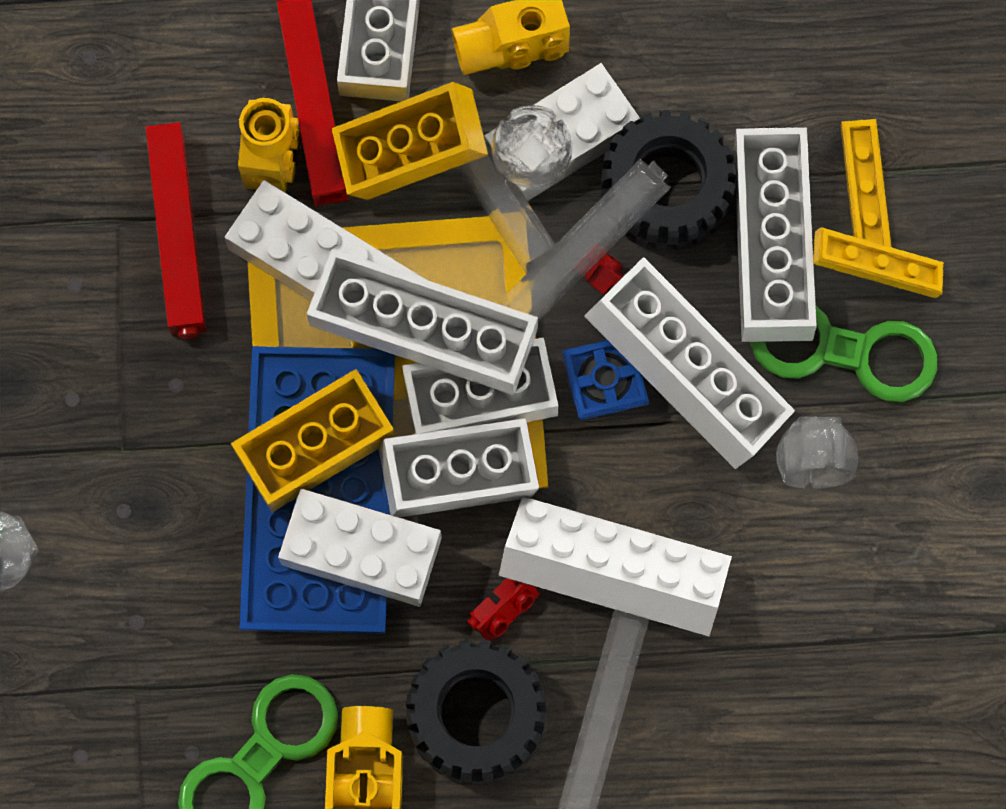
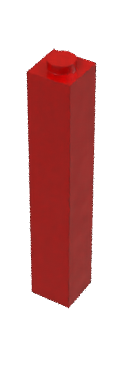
[276,0,349,206]
[145,122,207,339]

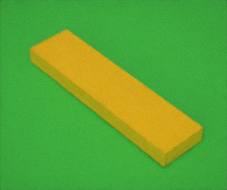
[840,119,891,247]
[813,227,944,298]

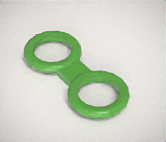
[750,304,937,402]
[178,674,338,809]

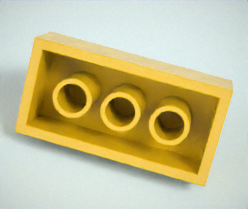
[332,82,488,200]
[231,369,395,513]

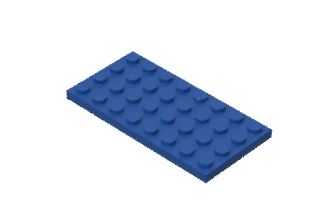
[239,346,395,634]

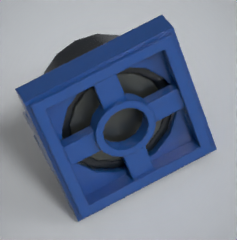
[562,340,649,421]

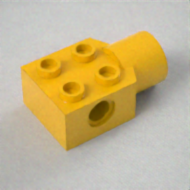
[451,0,570,76]
[238,98,301,193]
[325,706,403,809]

